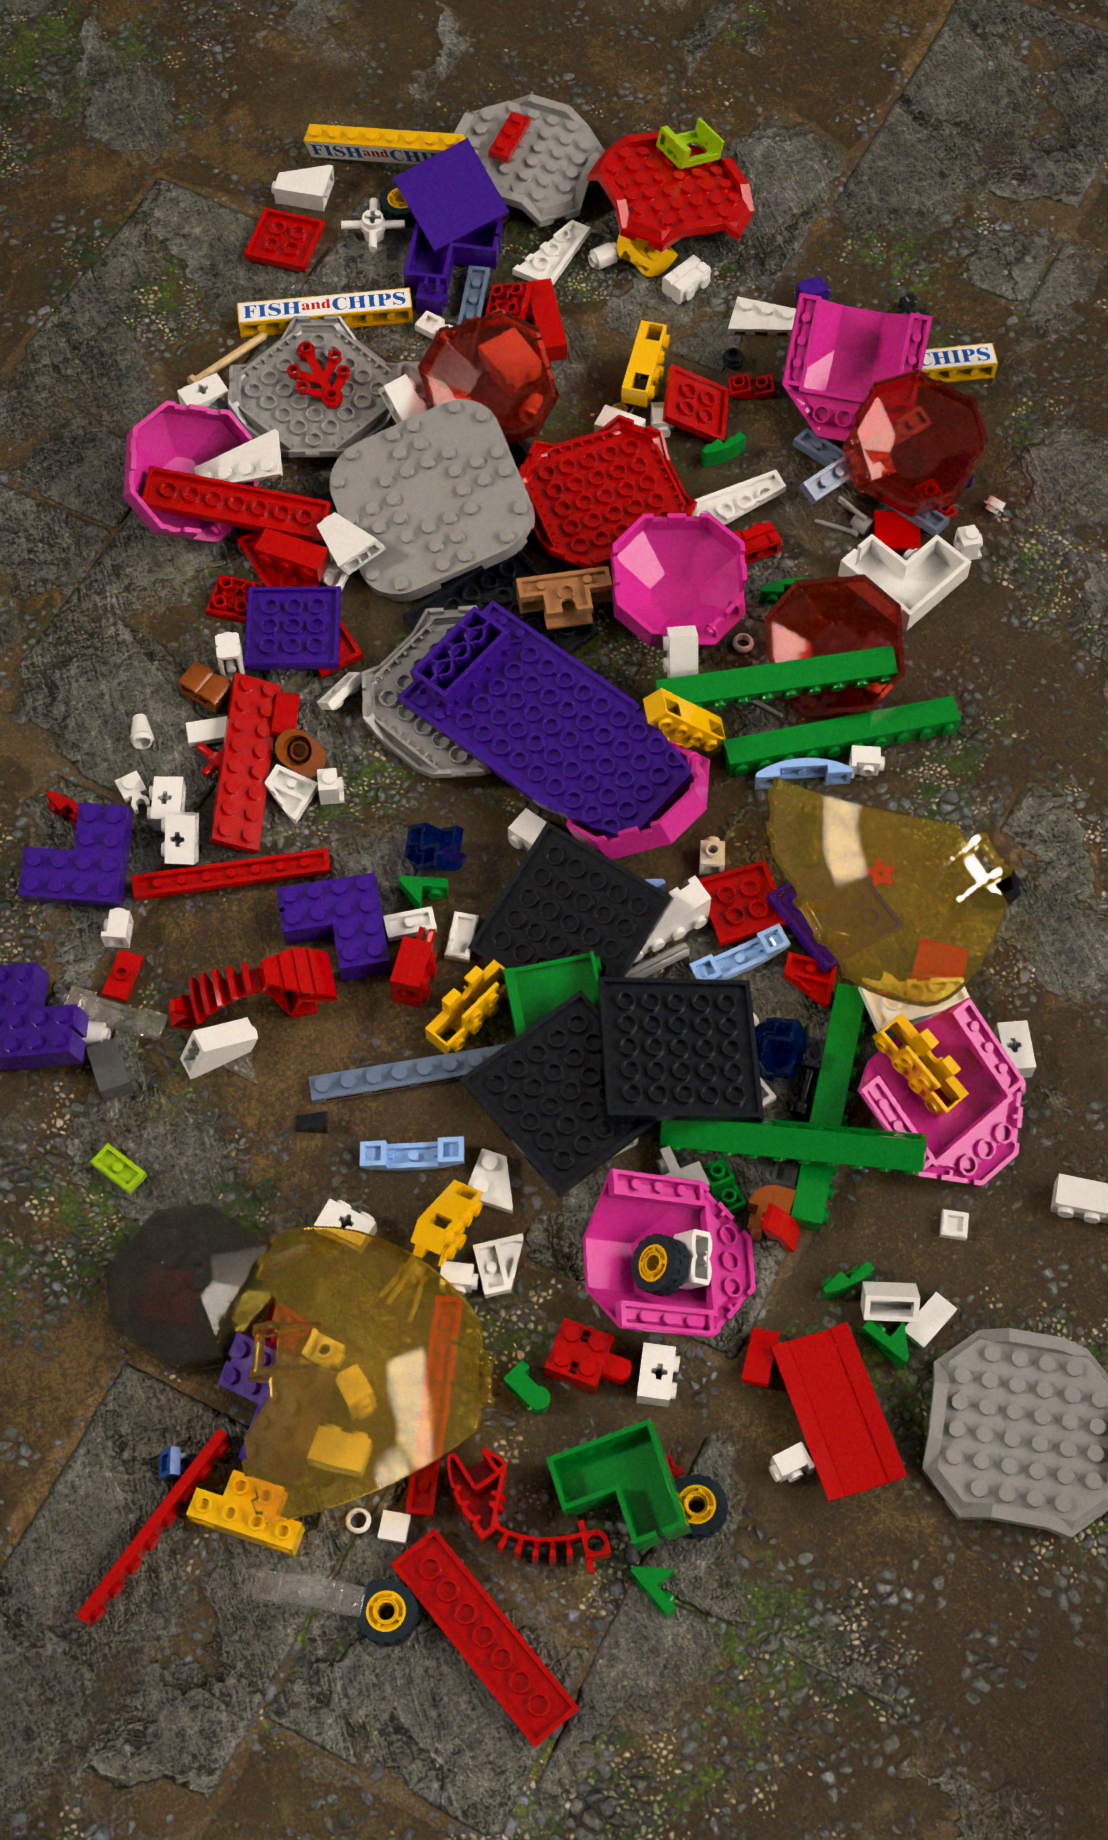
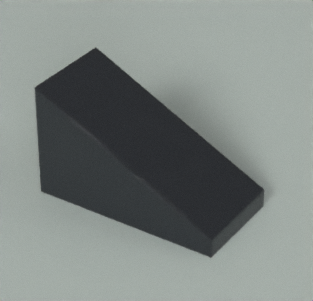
[295,1111,329,1133]

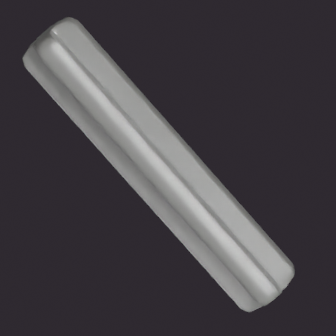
[625,942,690,978]

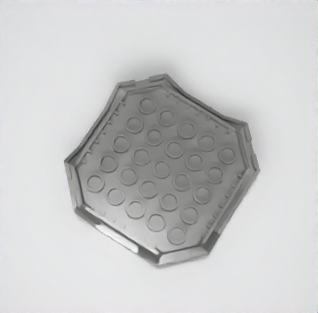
[454,94,605,227]
[228,315,402,458]
[361,605,492,779]
[921,1328,1108,1540]

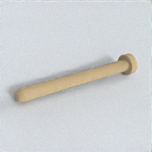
[187,332,267,385]

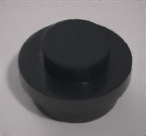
[722,347,744,369]

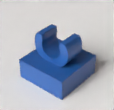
[159,1446,190,1481]

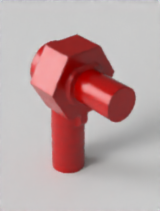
[196,742,222,778]

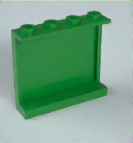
[503,951,602,1037]

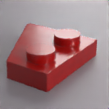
[783,952,837,1009]

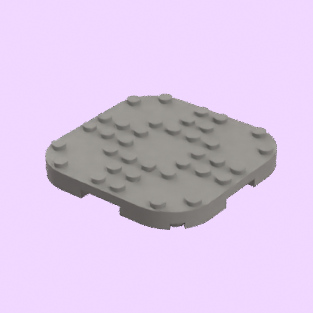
[330,399,535,602]

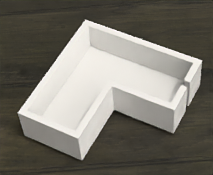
[838,534,972,631]

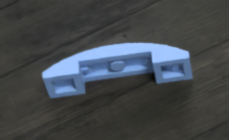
[754,758,853,790]
[689,924,790,980]
[360,1136,464,1171]

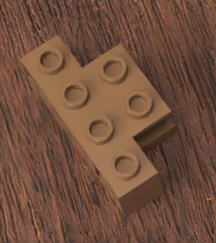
[516,566,612,630]

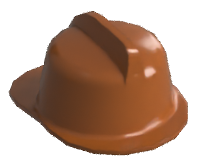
[275,729,327,778]

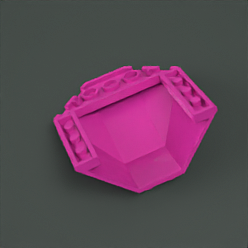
[782,293,933,444]
[858,998,1026,1186]
[583,1168,756,1338]

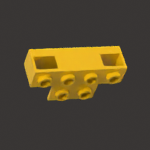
[621,320,670,407]
[643,688,726,752]
[425,960,508,1054]
[872,1013,969,1116]
[410,1179,483,1267]
[186,1469,305,1557]

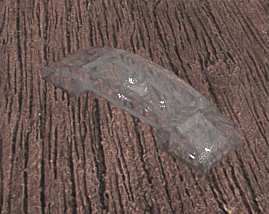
[64,985,169,1039]
[252,1571,366,1617]

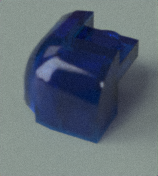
[405,822,467,874]
[755,1017,807,1082]

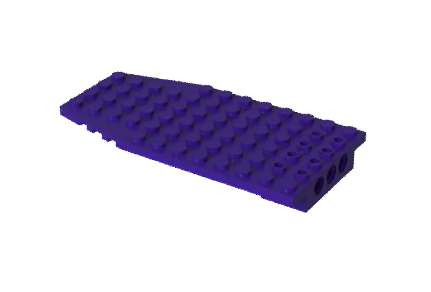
[397,600,693,838]

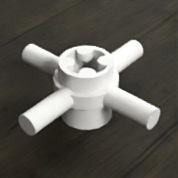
[341,198,405,252]

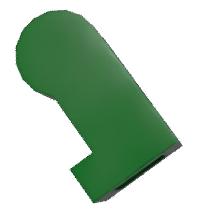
[503,1360,550,1415]

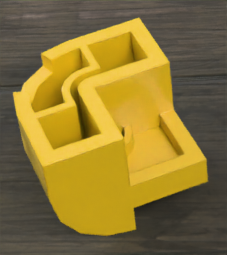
[617,234,678,277]

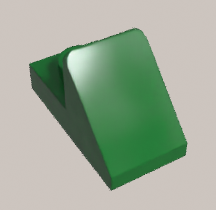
[398,875,449,909]
[859,1320,909,1369]
[630,1566,676,1620]

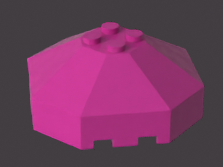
[123,400,258,543]
[610,513,748,646]
[567,741,710,860]

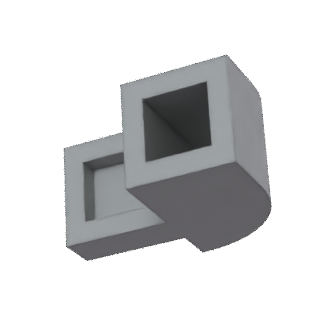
[657,1146,710,1192]

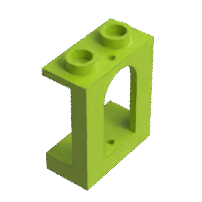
[656,118,725,169]

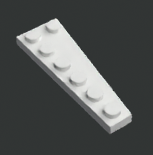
[693,470,786,525]

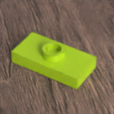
[90,1143,147,1195]

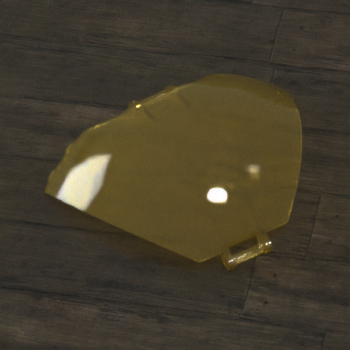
[766,778,1012,1007]
[241,1226,495,1525]

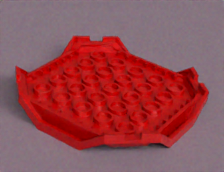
[587,131,754,252]
[518,415,697,574]

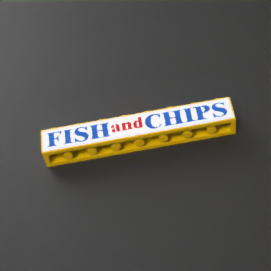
[303,124,465,165]
[237,288,413,338]
[919,343,998,385]

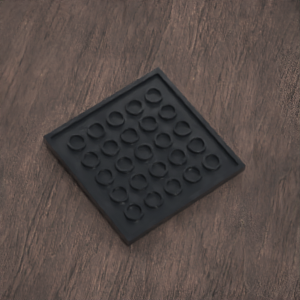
[402,551,599,655]
[468,821,674,977]
[597,977,764,1122]
[460,990,660,1198]

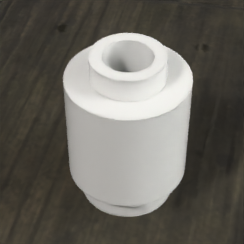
[588,242,621,270]
[73,1021,111,1046]

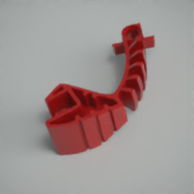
[168,947,338,1029]
[447,1448,611,1575]

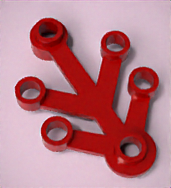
[287,341,350,409]

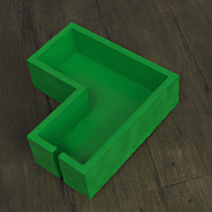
[546,1419,692,1552]

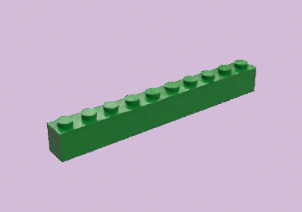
[655,645,898,709]
[721,696,961,776]
[790,983,868,1232]
[660,1118,927,1175]

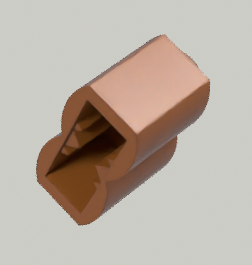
[177,662,232,713]

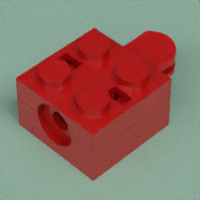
[390,926,438,1009]
[544,1318,632,1395]

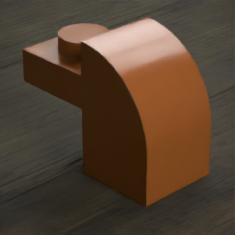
[746,1185,796,1241]

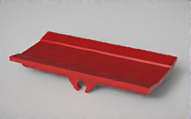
[770,1322,907,1502]

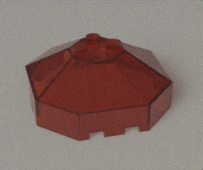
[418,309,560,444]
[842,369,989,517]
[765,574,906,717]

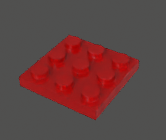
[244,207,326,273]
[662,364,729,442]
[698,860,788,947]

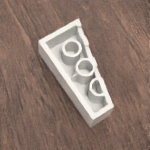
[634,875,711,963]

